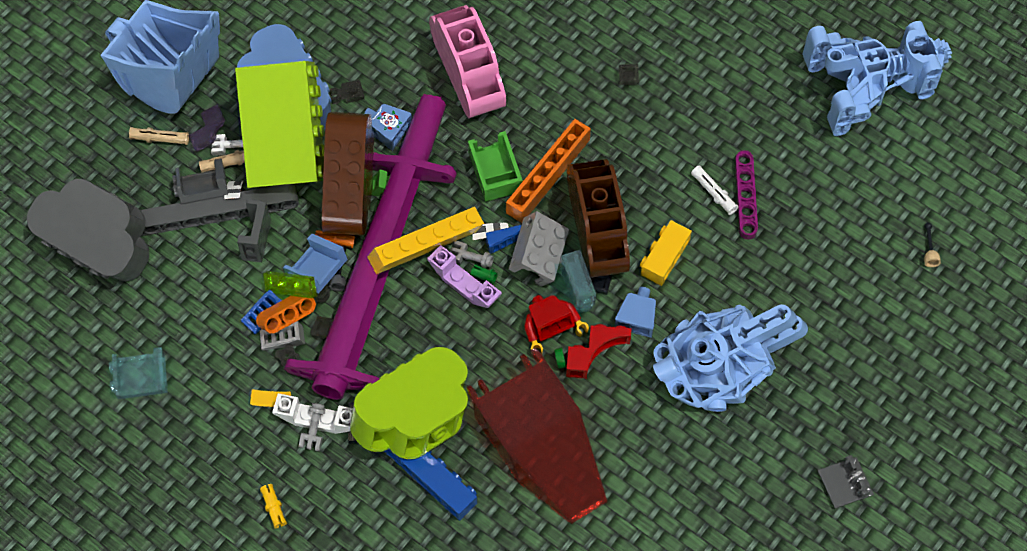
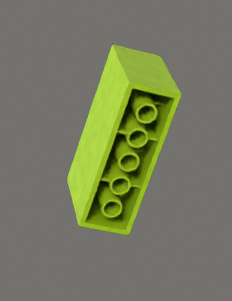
[235,61,325,188]

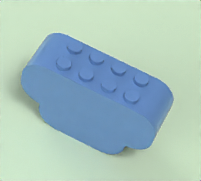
[237,24,332,130]

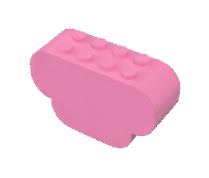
[429,5,506,118]

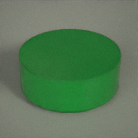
[554,348,567,369]

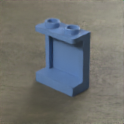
[283,234,348,294]

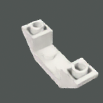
[272,393,353,434]

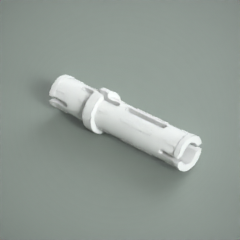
[691,165,738,215]

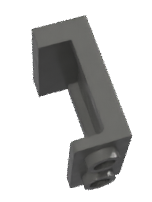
[172,158,228,204]
[237,199,271,263]

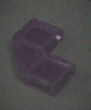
[189,104,225,152]

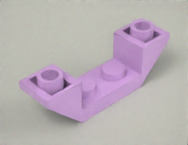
[427,245,502,308]

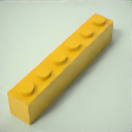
[367,207,484,275]

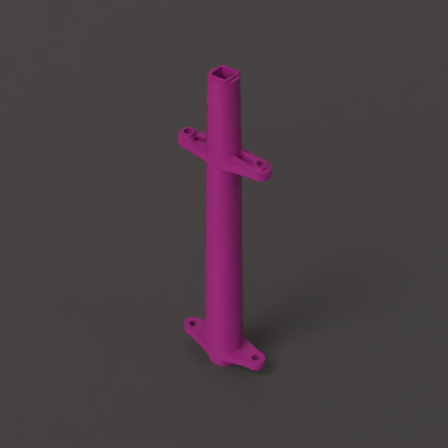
[284,94,457,400]

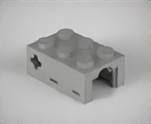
[508,211,569,287]

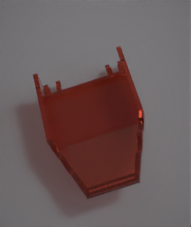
[467,348,607,524]

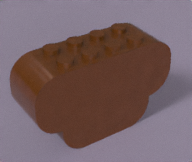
[322,112,374,235]
[567,159,630,278]

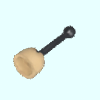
[924,222,941,267]

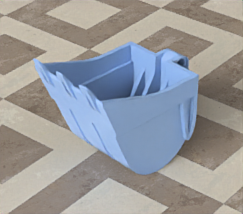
[100,0,220,114]

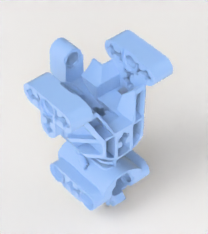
[803,21,952,136]

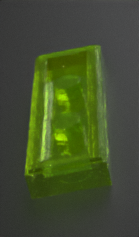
[263,271,317,298]

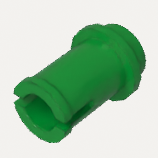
[470,264,498,284]

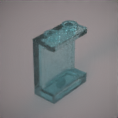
[109,347,168,399]

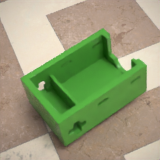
[468,131,523,202]

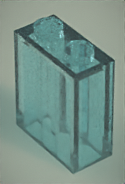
[560,250,596,312]

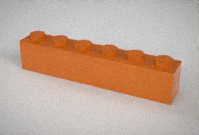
[506,119,591,223]

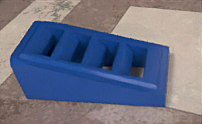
[486,225,522,254]
[241,290,282,334]

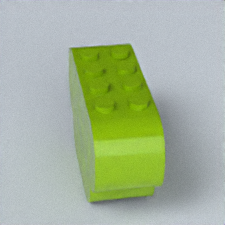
[350,347,468,459]

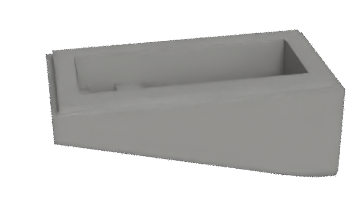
[260,321,305,350]

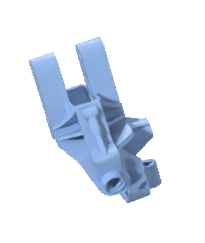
[653,304,808,412]

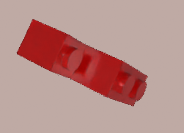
[566,324,632,379]

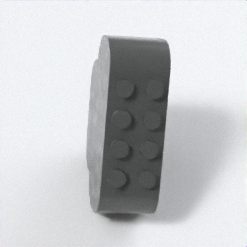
[27,179,149,281]

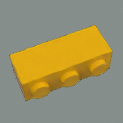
[640,220,692,286]

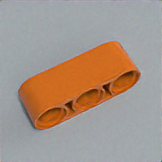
[256,292,316,333]

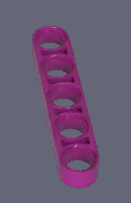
[735,150,758,240]

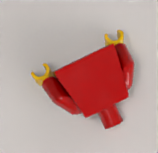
[524,295,589,357]

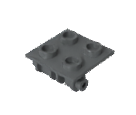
[818,455,874,509]

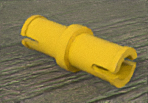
[260,484,287,529]

